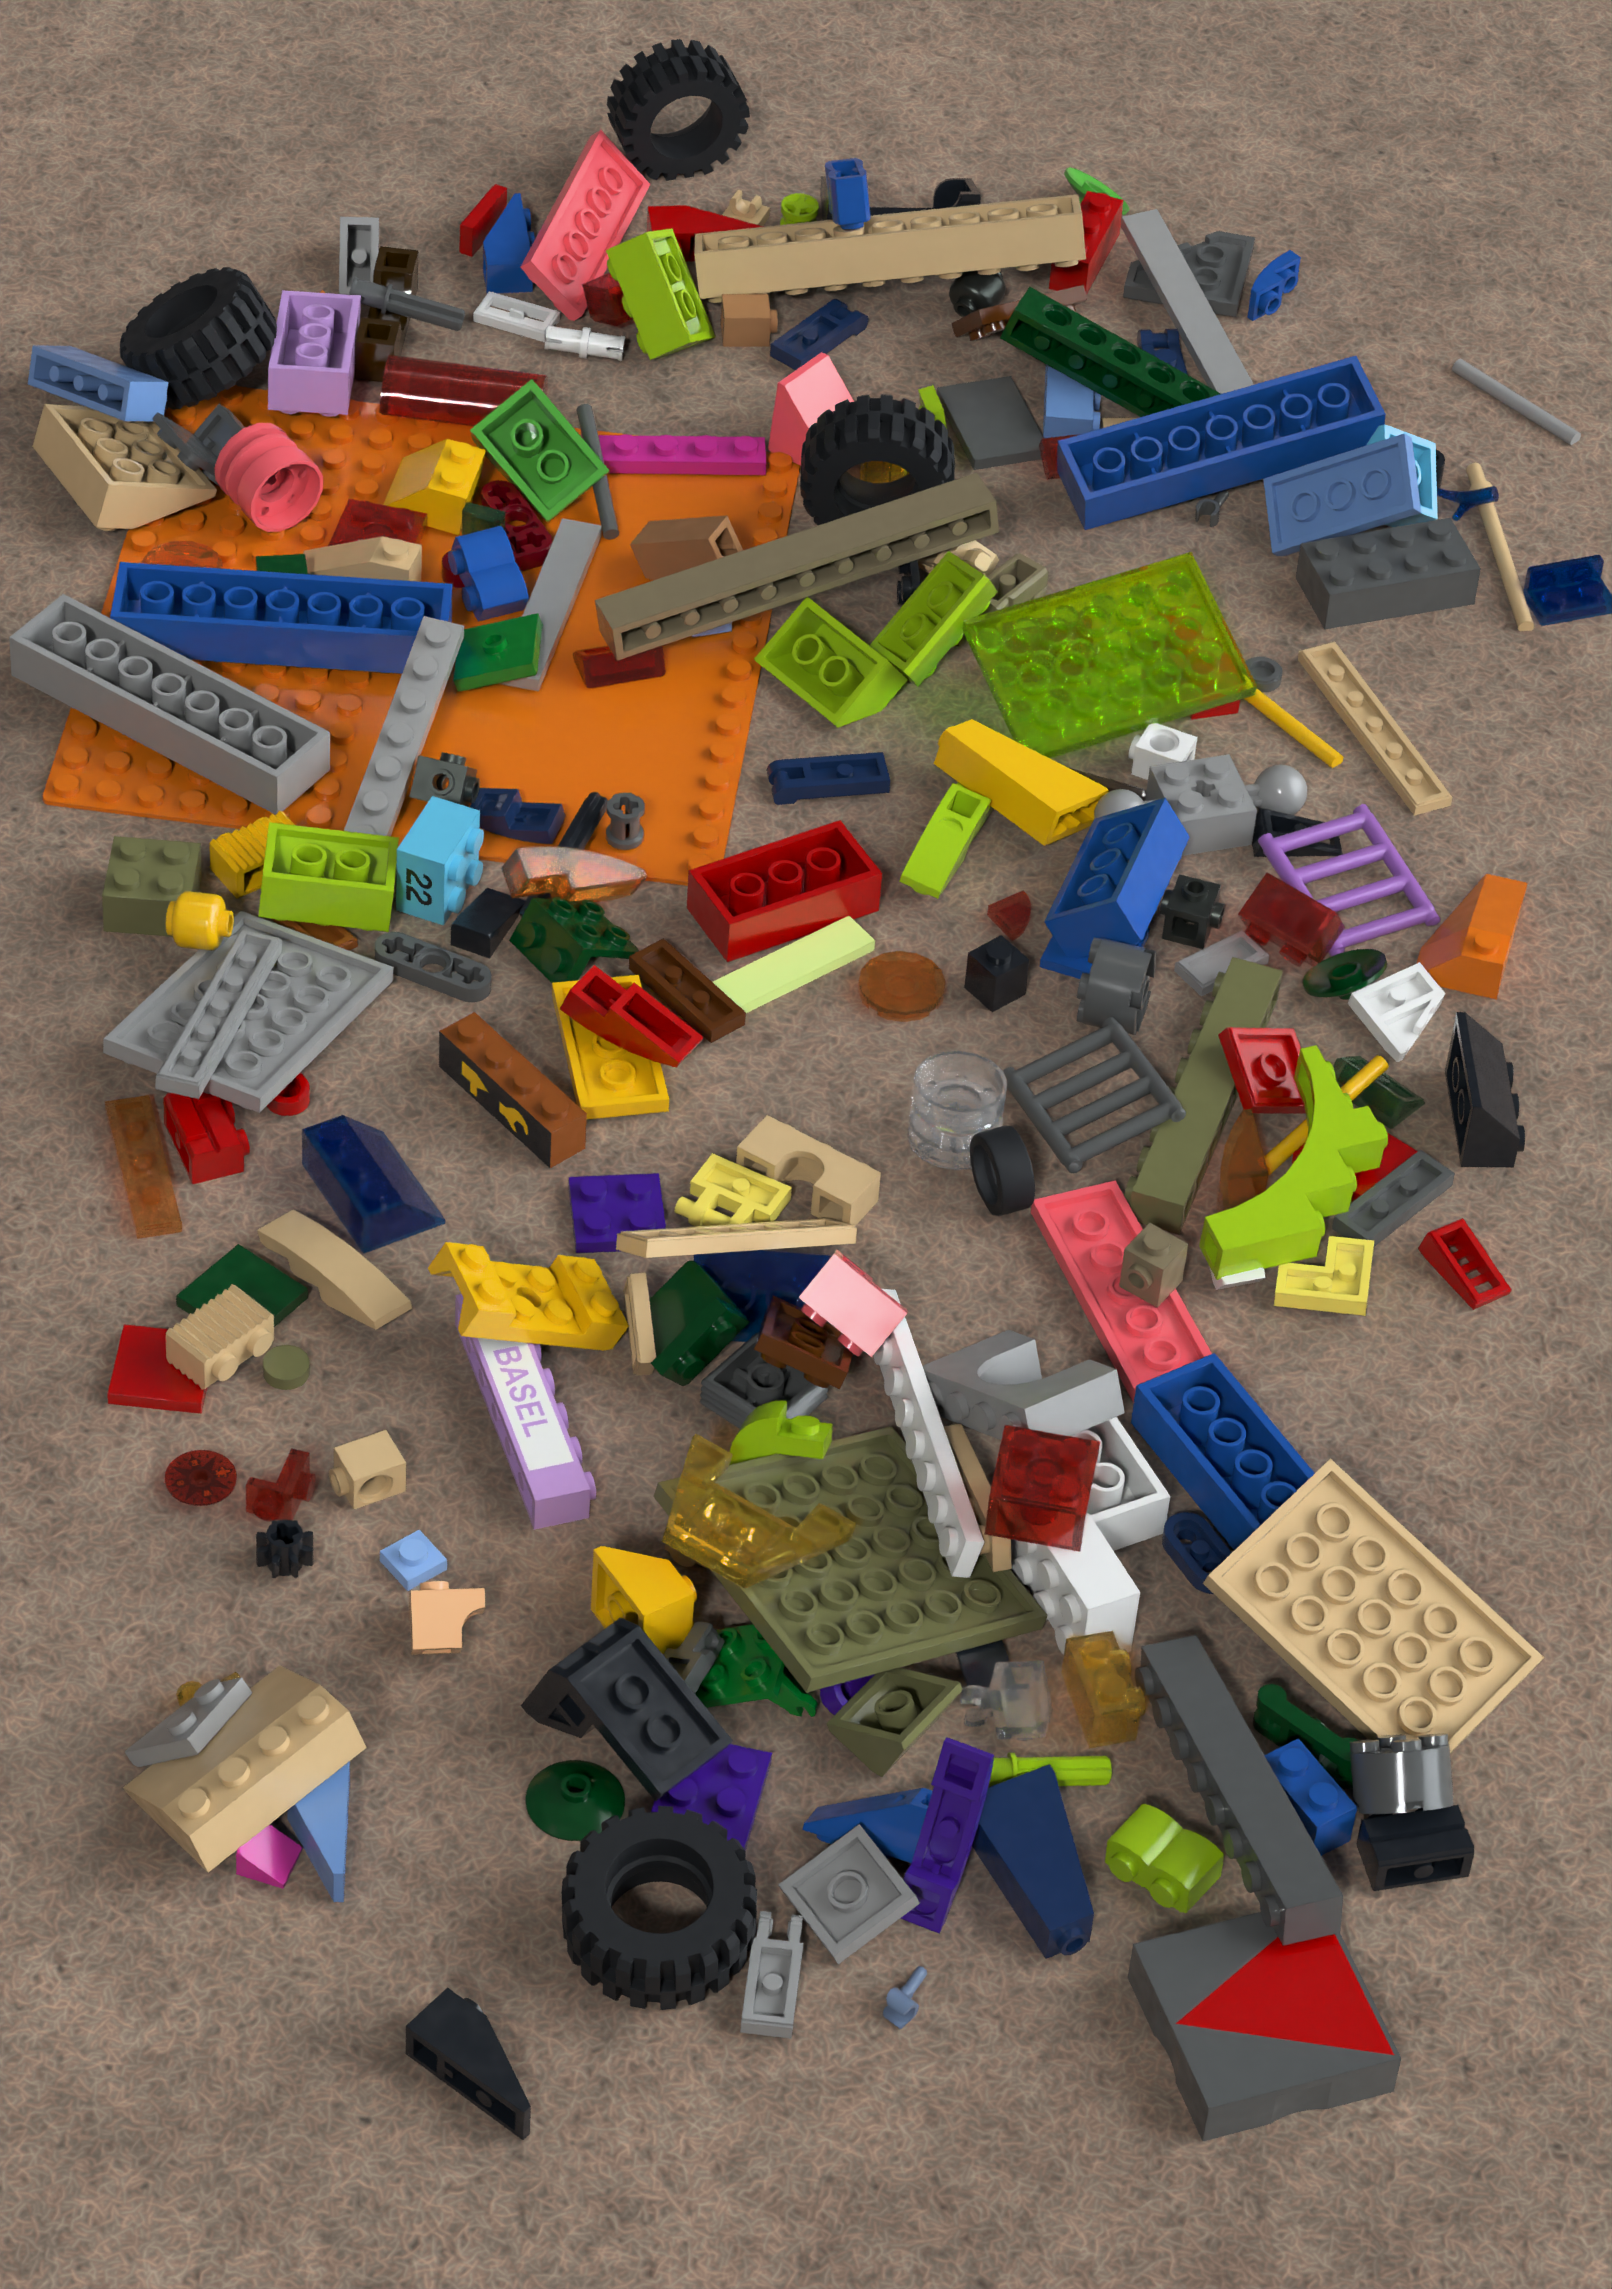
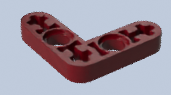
[442,480,552,589]

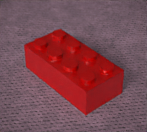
[686,820,882,962]

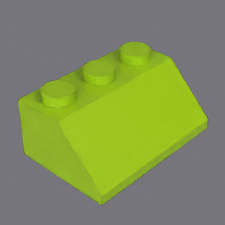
[606,228,716,360]
[869,551,998,687]
[754,597,907,728]
[258,822,399,932]

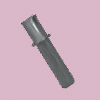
[349,277,465,331]

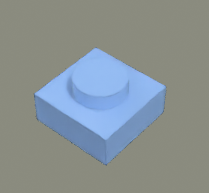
[380,1530,447,1591]

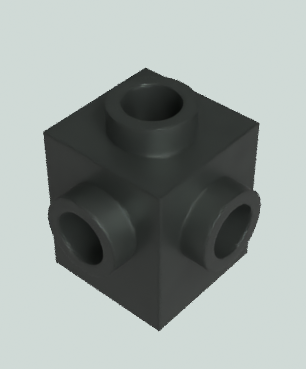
[409,752,480,807]
[1160,874,1225,949]

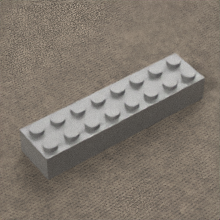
[9,594,330,815]

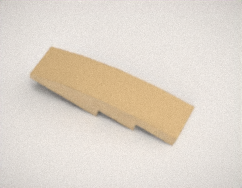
[257,1209,412,1330]

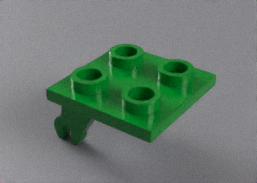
[695,1624,818,1717]

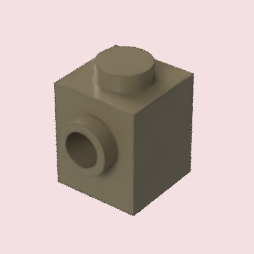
[1119,1223,1188,1308]

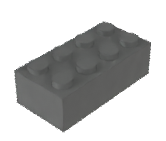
[1296,518,1481,630]

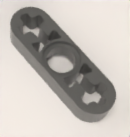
[375,932,492,1002]

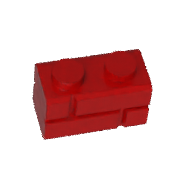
[163,1092,250,1184]

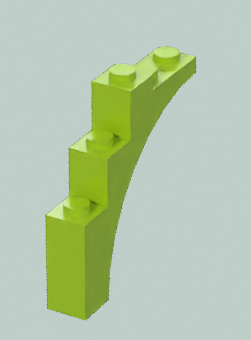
[1199,1045,1388,1280]

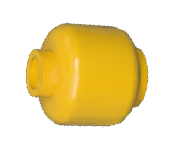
[166,891,234,951]

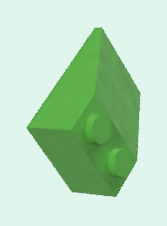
[470,379,610,523]

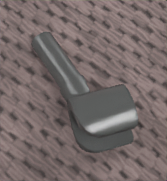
[1195,490,1229,527]

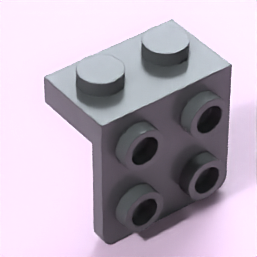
[152,404,245,486]

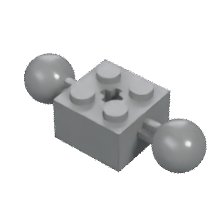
[1094,754,1308,856]

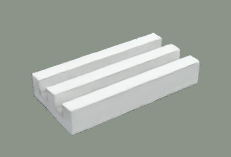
[473,291,560,342]

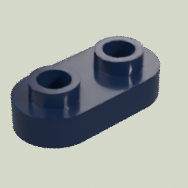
[1162,1512,1232,1594]

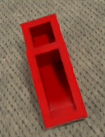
[560,965,703,1068]

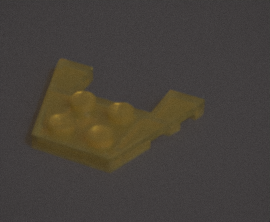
[662,1434,857,1589]

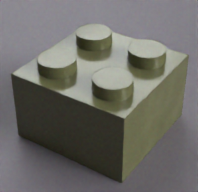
[102,836,202,937]

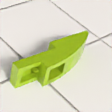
[899,782,994,899]

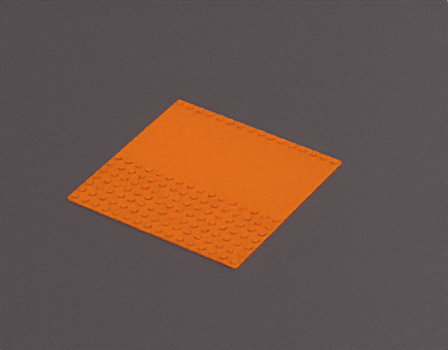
[43,385,801,886]

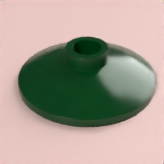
[1302,949,1387,1000]
[525,1760,625,1841]

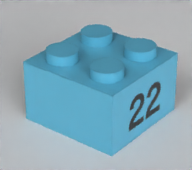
[396,796,484,925]

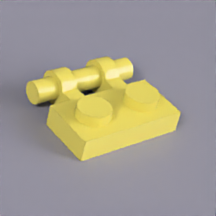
[674,1153,792,1227]

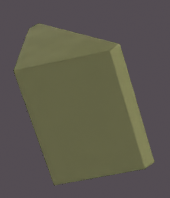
[826,1668,963,1777]

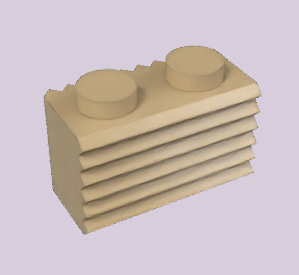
[166,1284,274,1390]

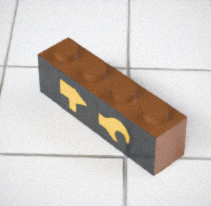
[439,1012,587,1168]

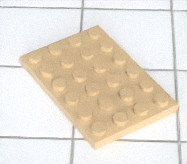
[1203,1458,1544,1754]

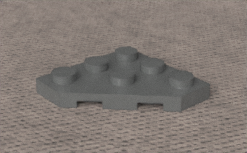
[1123,231,1255,317]

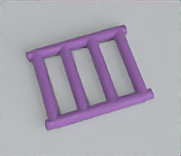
[1258,804,1440,957]

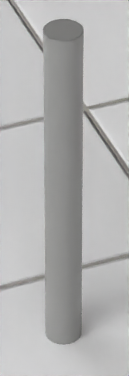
[1452,358,1581,445]

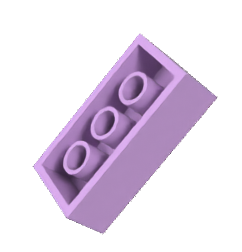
[268,290,361,417]

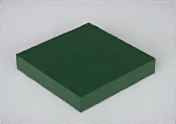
[176,1244,308,1327]

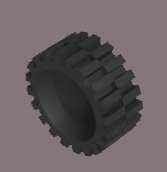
[607,39,750,181]

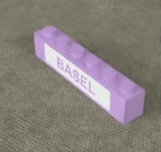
[455,1294,596,1530]

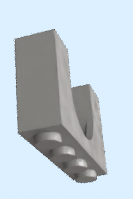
[923,1330,1125,1453]

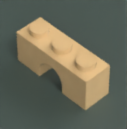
[736,1115,881,1227]

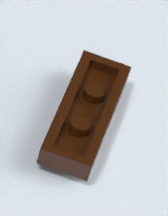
[629,938,746,1043]

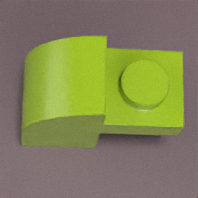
[729,1400,833,1465]

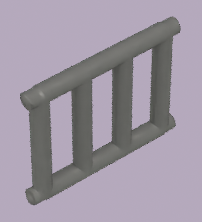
[1001,1017,1186,1173]

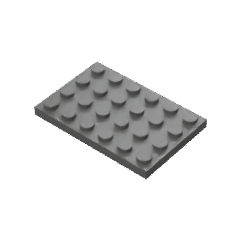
[103,911,394,1113]

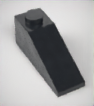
[405,1987,531,2140]

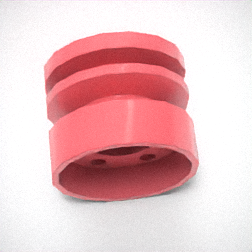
[215,423,323,532]

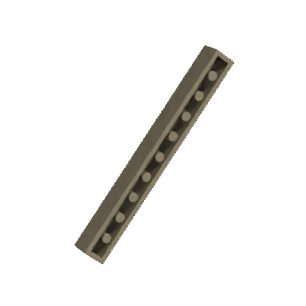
[595,473,999,661]

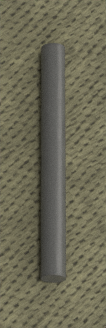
[576,404,619,539]

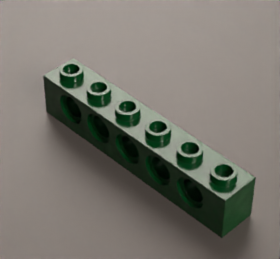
[1000,287,1221,417]

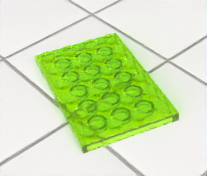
[962,552,1257,758]

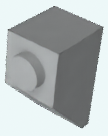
[339,217,379,295]

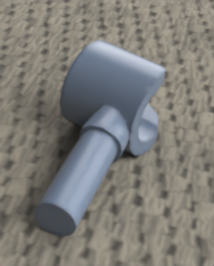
[883,1966,927,2029]

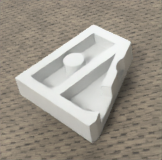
[1348,962,1445,1062]

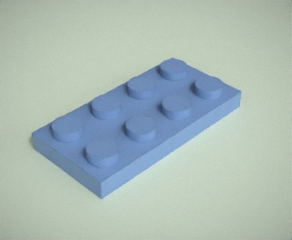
[1263,433,1421,556]

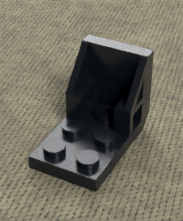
[521,1617,733,1802]

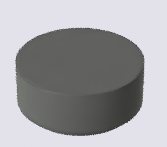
[1241,657,1283,692]

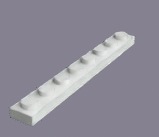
[874,1289,984,1578]

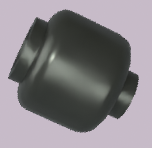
[949,271,1006,317]

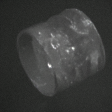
[907,1051,1008,1170]

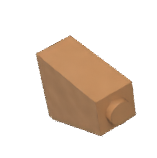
[630,515,743,581]

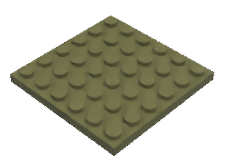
[653,1426,1047,1693]

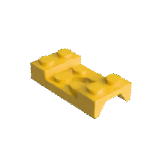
[428,1242,629,1351]

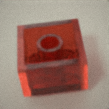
[984,1425,1100,1552]

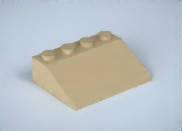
[32,404,217,531]
[123,1666,366,1873]

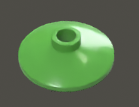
[1064,167,1130,215]

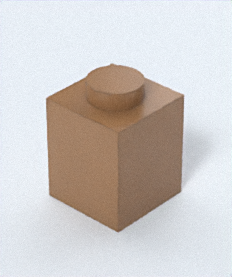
[720,294,778,347]

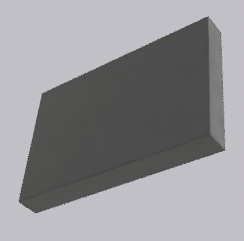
[937,376,1049,470]

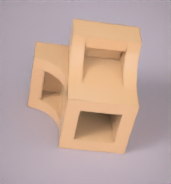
[409,1581,485,1655]

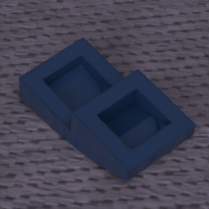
[470,788,566,844]

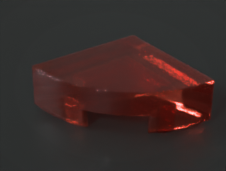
[987,890,1031,941]

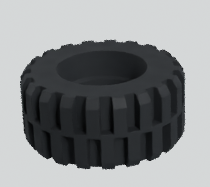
[120,267,277,410]
[800,394,955,525]
[561,1806,757,2010]

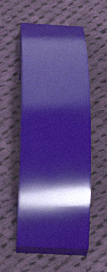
[900,1737,994,1934]

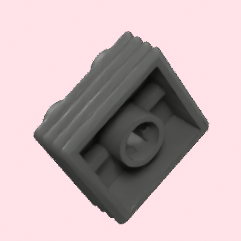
[700,1332,828,1429]

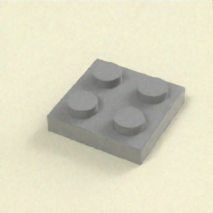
[778,1824,920,1964]

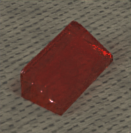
[573,645,666,688]

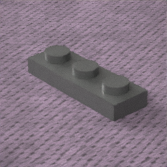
[1332,1150,1455,1247]

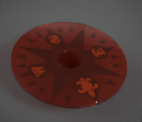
[165,1450,237,1506]

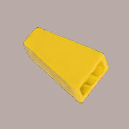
[933,719,1109,846]

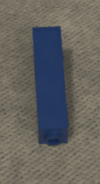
[972,1764,1094,1959]

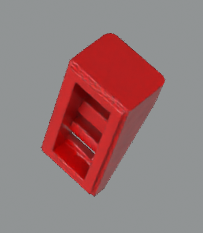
[1418,1218,1512,1310]

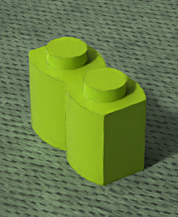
[1105,1804,1224,1913]

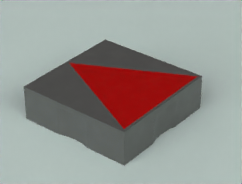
[1128,1912,1401,2141]

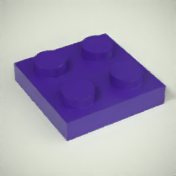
[568,1173,666,1253]

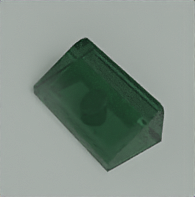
[1333,1056,1425,1129]

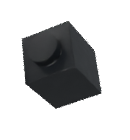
[964,935,1029,1013]

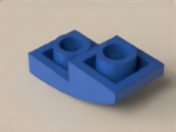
[1247,250,1301,321]

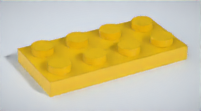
[552,975,669,1120]

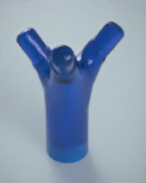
[1437,486,1499,521]

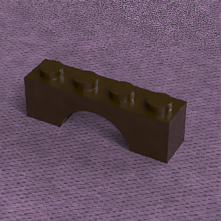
[355,246,419,383]

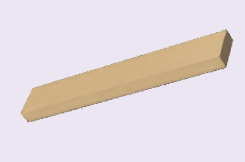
[1298,642,1452,816]
[616,1218,857,1258]

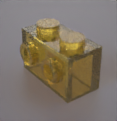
[1061,1631,1146,1749]

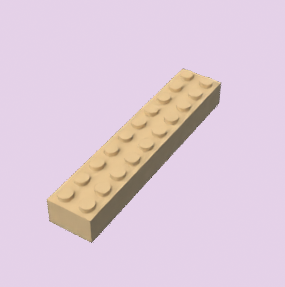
[694,194,1086,303]

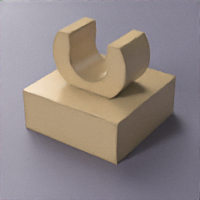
[722,190,770,226]

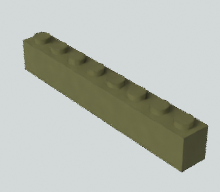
[1124,957,1283,1235]

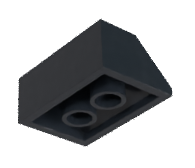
[1445,1012,1525,1168]

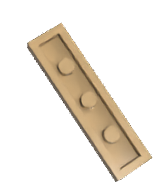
[944,1424,1012,1572]

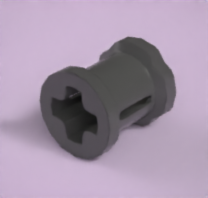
[606,793,645,850]

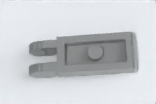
[740,1911,803,2039]

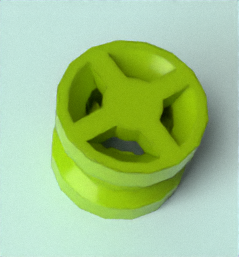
[780,193,819,225]

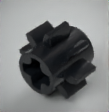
[256,1520,314,1578]

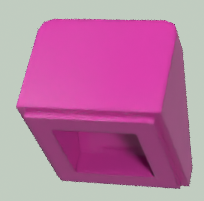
[236,1824,302,1889]

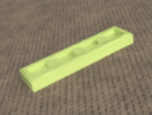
[713,916,875,1013]

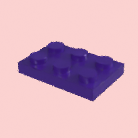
[651,1744,772,1851]

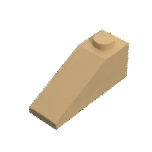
[303,536,422,582]

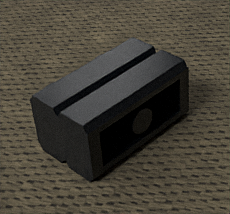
[1356,1805,1474,1891]

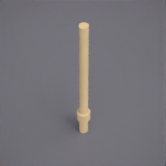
[1466,463,1534,631]

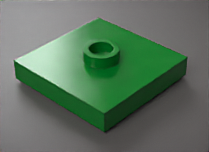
[453,613,543,692]

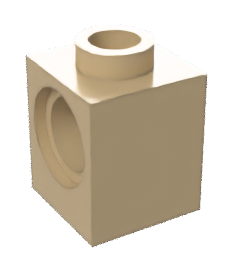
[329,1430,406,1509]

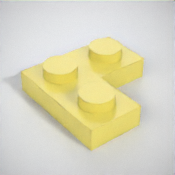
[1274,1236,1374,1316]

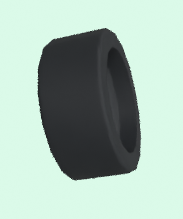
[970,1125,1035,1216]

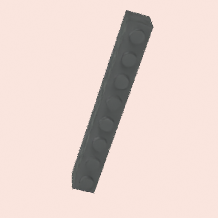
[1135,1635,1343,1946]

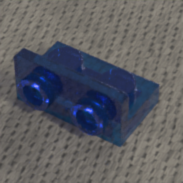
[1523,555,1612,626]

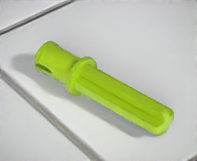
[988,1752,1112,1788]

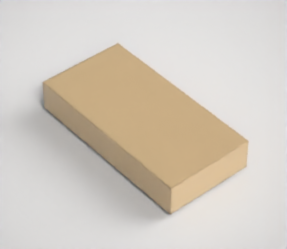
[623,1273,656,1376]

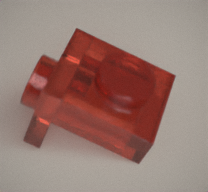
[245,1448,316,1521]

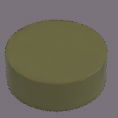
[263,1345,310,1390]

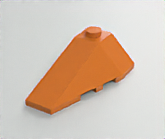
[1416,874,1528,1000]

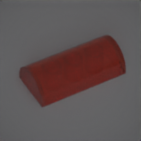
[379,355,548,426]

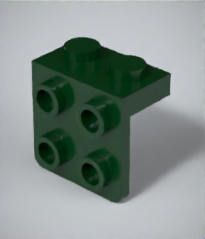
[509,897,639,983]
[649,1261,750,1386]

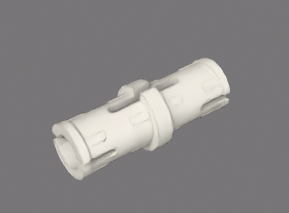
[544,325,626,361]

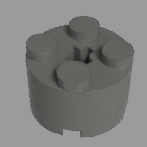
[1077,937,1156,1035]
[1350,1734,1454,1814]

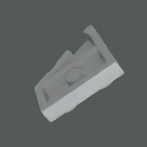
[125,1677,252,1767]

